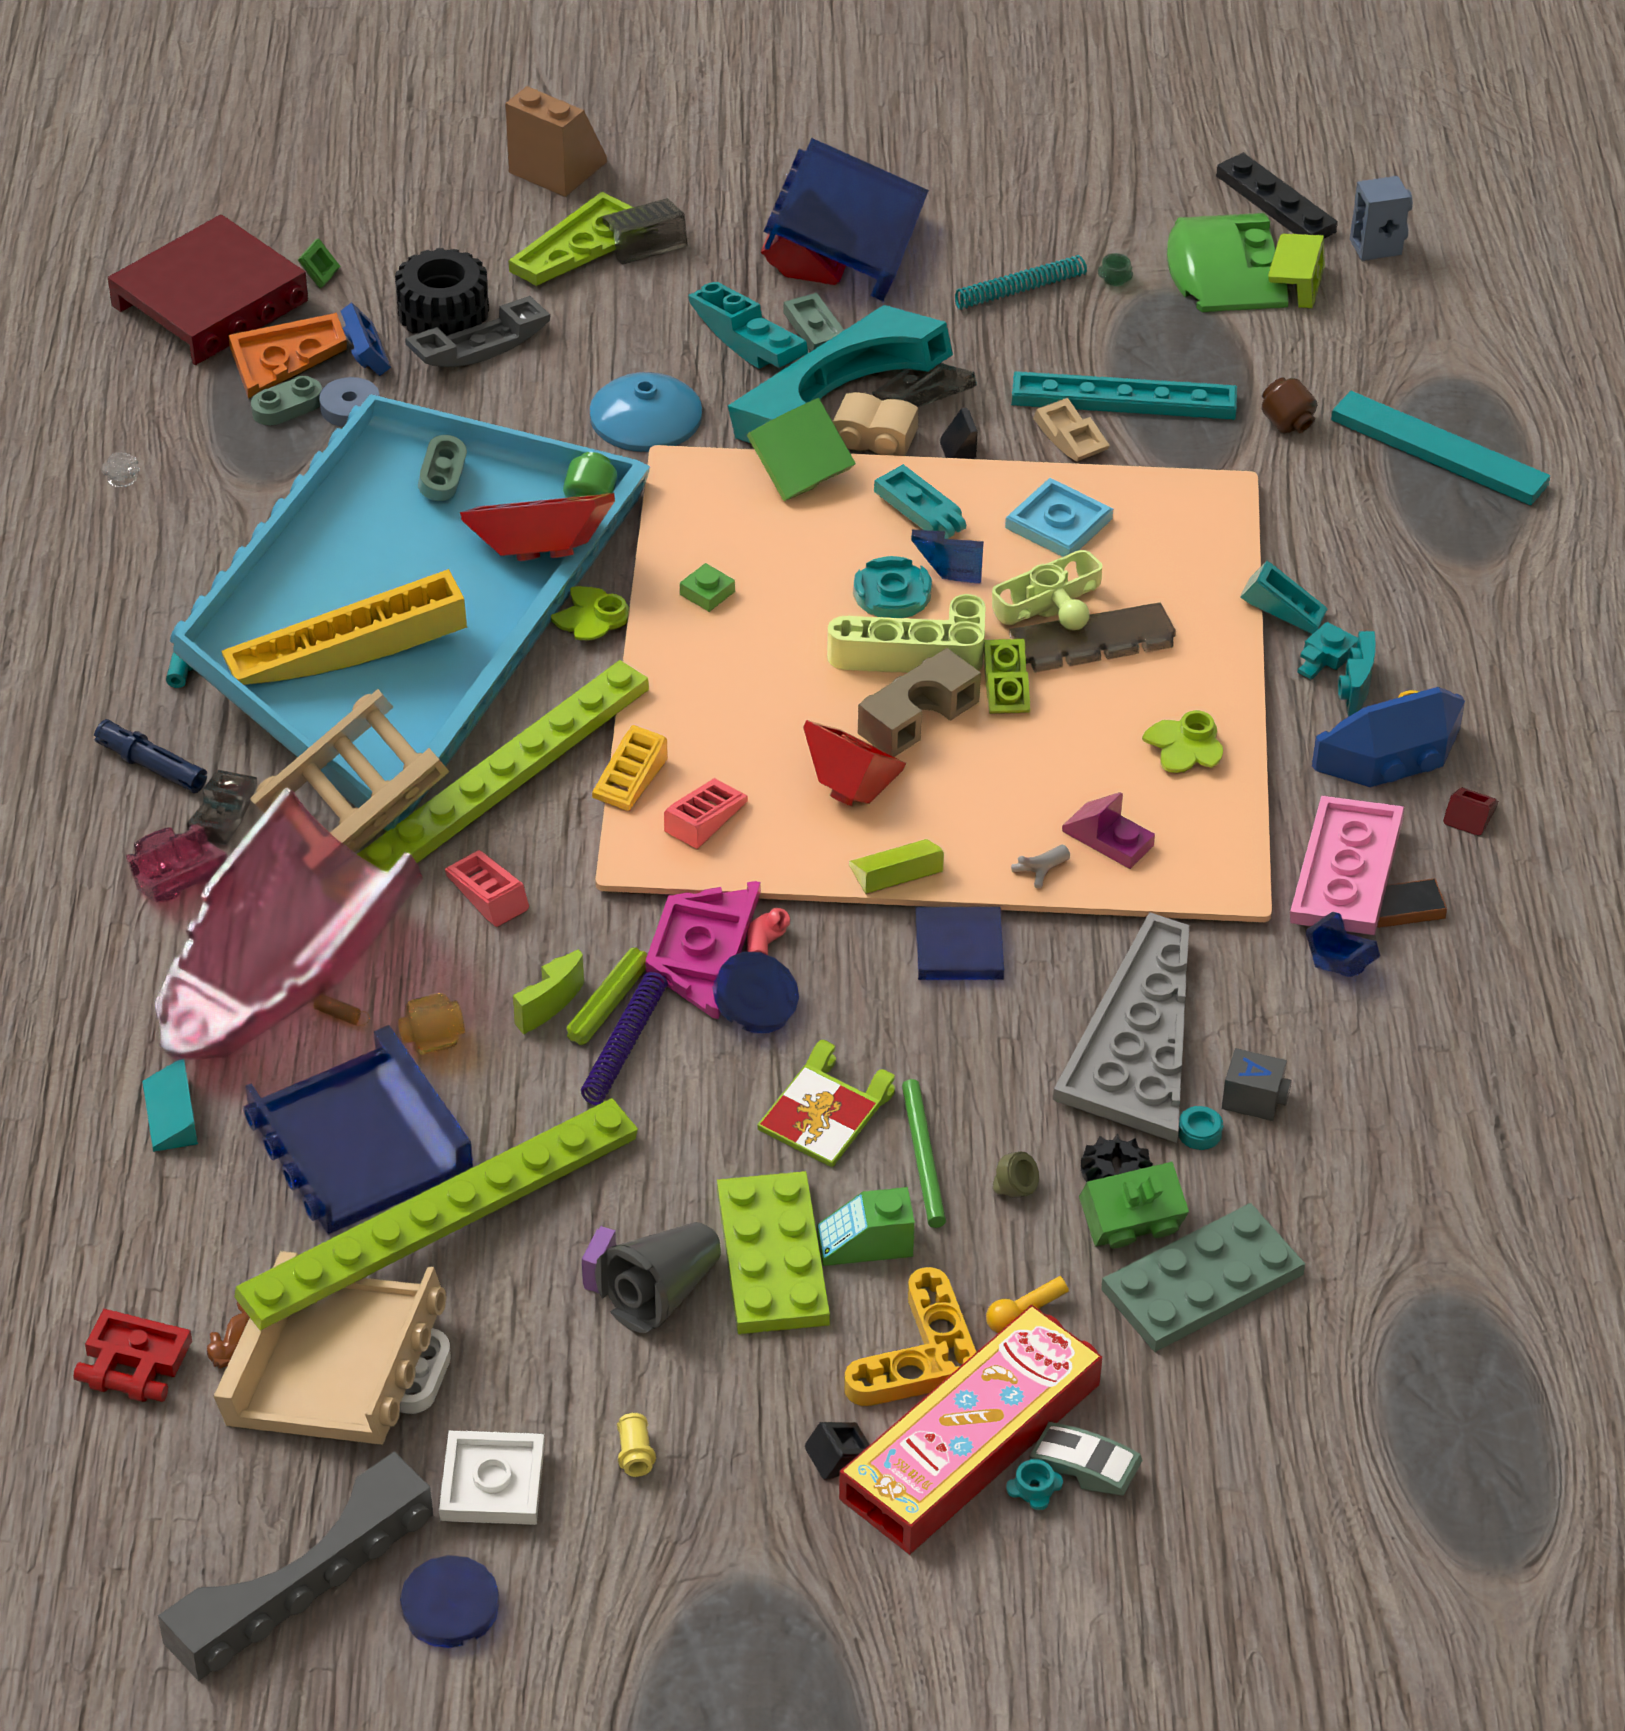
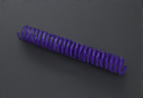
[581,972,668,1105]

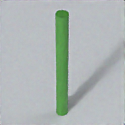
[902,1079,946,1228]

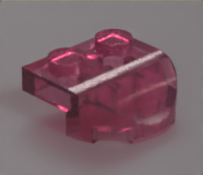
[126,825,231,903]

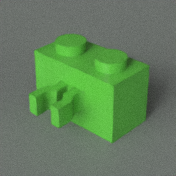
[1079,1161,1189,1248]

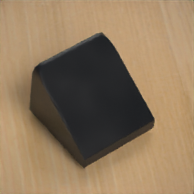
[940,408,978,459]
[805,1422,870,1479]

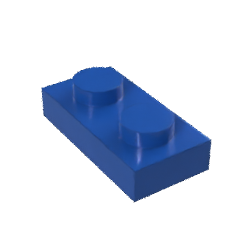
[340,302,391,376]

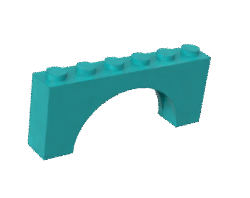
[728,305,953,443]

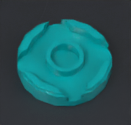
[853,556,932,618]

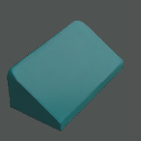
[142,1059,198,1152]

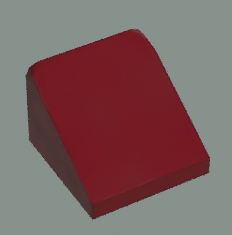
[1443,787,1499,836]

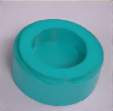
[1178,1106,1223,1150]

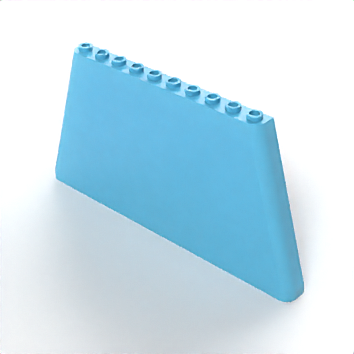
[170,394,650,831]

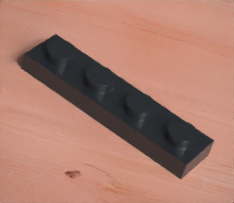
[1216,152,1338,239]

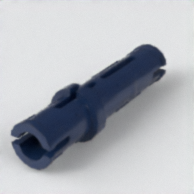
[94,719,207,793]

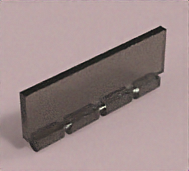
[1009,602,1176,672]

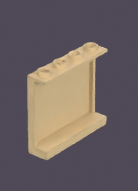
[214,1251,446,1445]

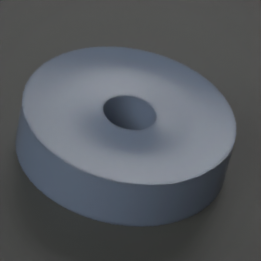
[319,377,380,427]

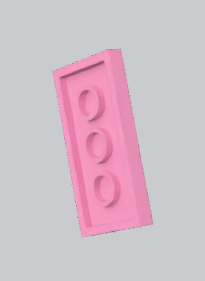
[1290,796,1404,935]

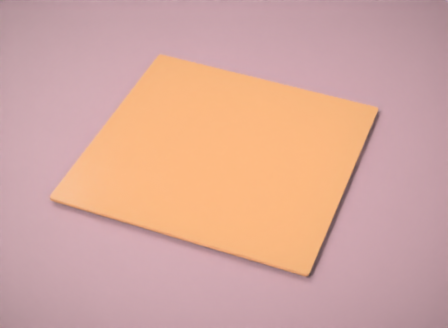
[595,445,1272,922]

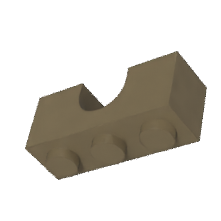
[858,648,981,757]

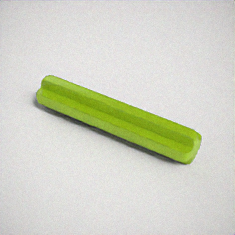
[567,947,648,1045]

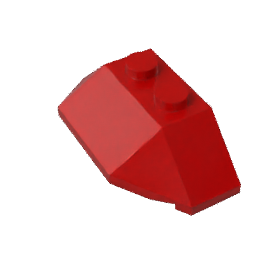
[460,493,615,561]

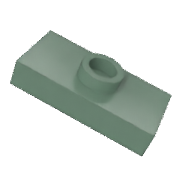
[783,293,844,351]

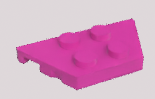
[645,881,761,1019]

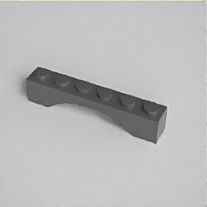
[158,1451,433,1681]

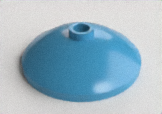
[590,372,702,452]

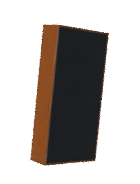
[1376,878,1447,928]

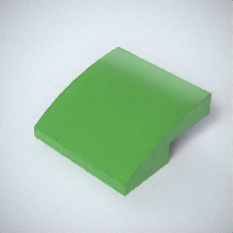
[747,398,856,501]

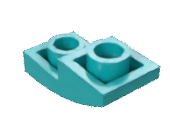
[1338,631,1376,716]

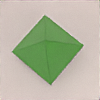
[298,238,341,288]

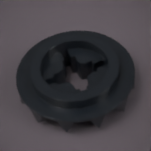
[1080,1133,1153,1182]

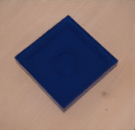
[915,907,1004,980]

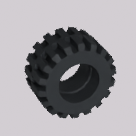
[395,248,489,336]

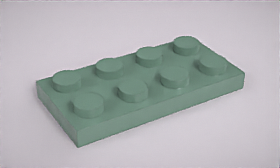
[1101,1203,1305,1352]

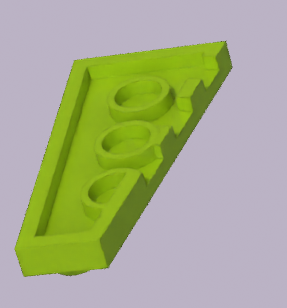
[509,192,657,286]

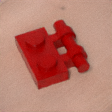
[73,1309,192,1402]

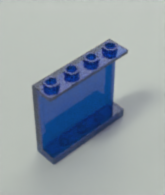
[763,138,929,301]
[243,1025,473,1235]

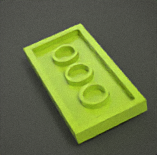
[717,1171,830,1334]

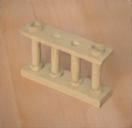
[250,689,450,880]

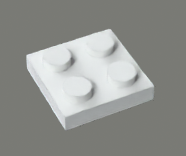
[439,1430,545,1525]

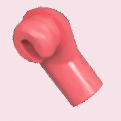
[747,908,790,964]

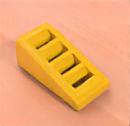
[592,725,668,811]

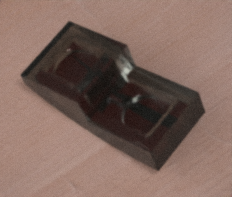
[187,770,257,845]

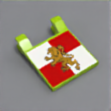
[757,1040,895,1168]

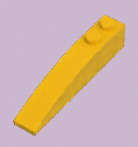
[221,569,467,685]

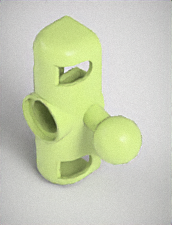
[992,550,1102,630]

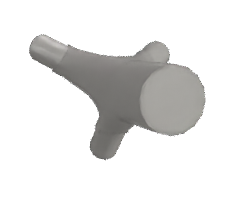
[1011,844,1070,889]

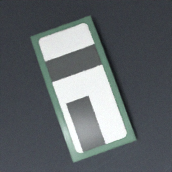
[1029,1422,1143,1496]

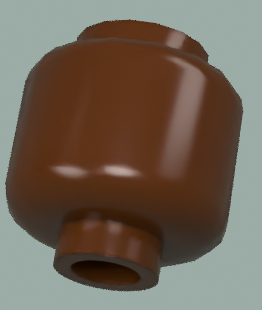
[1261,377,1318,433]

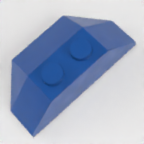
[1312,687,1465,787]

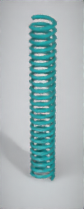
[955,255,1087,310]

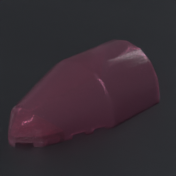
[155,787,423,1060]

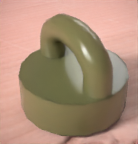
[993,1151,1039,1198]

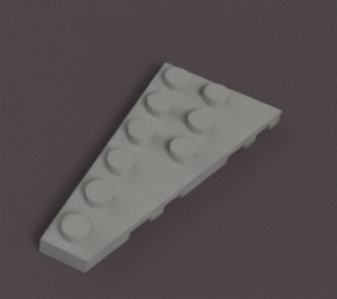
[1053,912,1189,1143]

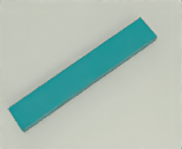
[1011,371,1237,420]
[1331,391,1551,506]

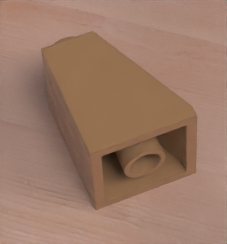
[505,86,607,197]

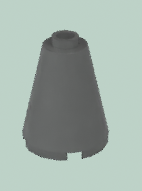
[595,1222,721,1333]

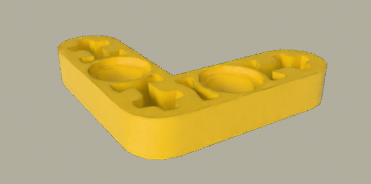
[844,1267,976,1406]

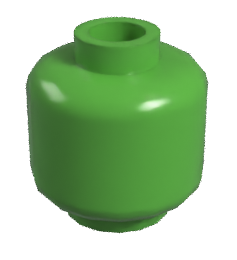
[563,452,617,498]

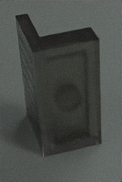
[602,198,688,265]

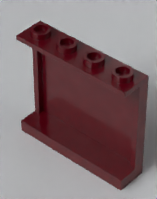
[108,214,308,366]

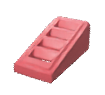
[664,778,748,849]
[445,850,529,927]

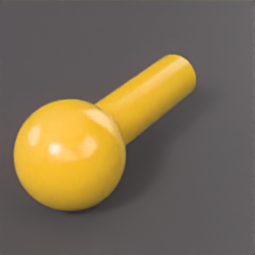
[986,1276,1069,1333]

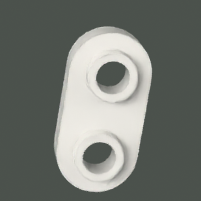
[400,1328,451,1414]

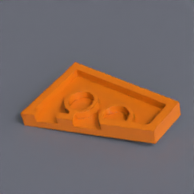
[229,313,347,399]

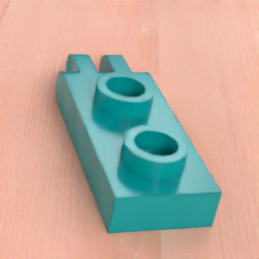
[874,464,967,539]

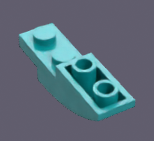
[688,282,808,369]

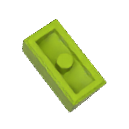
[849,839,944,894]

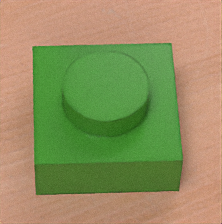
[679,563,735,612]

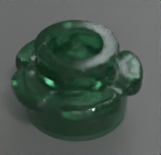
[1098,253,1133,286]

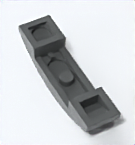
[405,296,550,367]

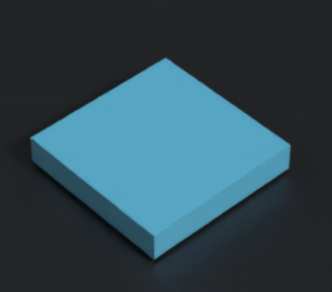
[1005,478,1113,557]

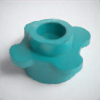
[1006,1459,1063,1510]

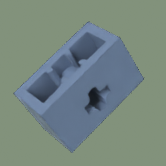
[1350,176,1413,261]

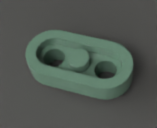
[251,376,322,425]
[418,435,467,501]

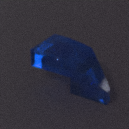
[911,529,984,583]

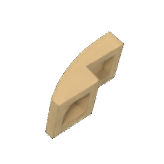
[1033,398,1110,462]

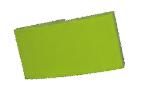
[984,639,1030,714]
[513,949,584,1035]

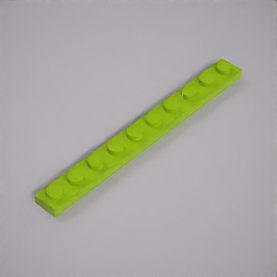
[320,660,649,913]
[234,1098,638,1330]

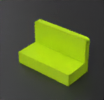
[1268,234,1325,308]

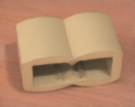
[833,392,918,456]

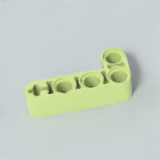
[827,594,986,673]

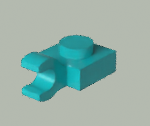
[1297,622,1358,679]

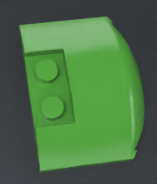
[1167,213,1289,312]

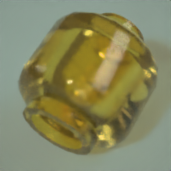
[397,993,465,1055]

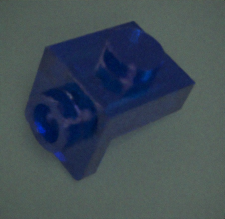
[1306,912,1381,977]

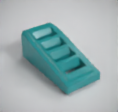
[1240,561,1327,634]

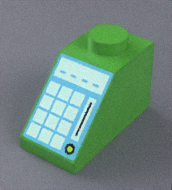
[817,1187,915,1266]

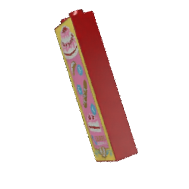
[839,1304,1102,1555]

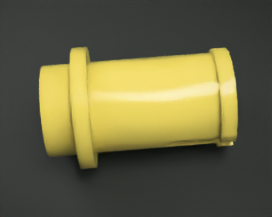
[617,1413,656,1477]

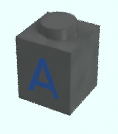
[1221,1048,1292,1121]

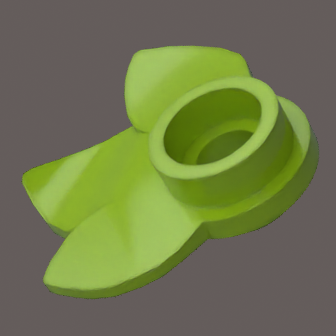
[551,586,629,641]
[1142,710,1223,773]

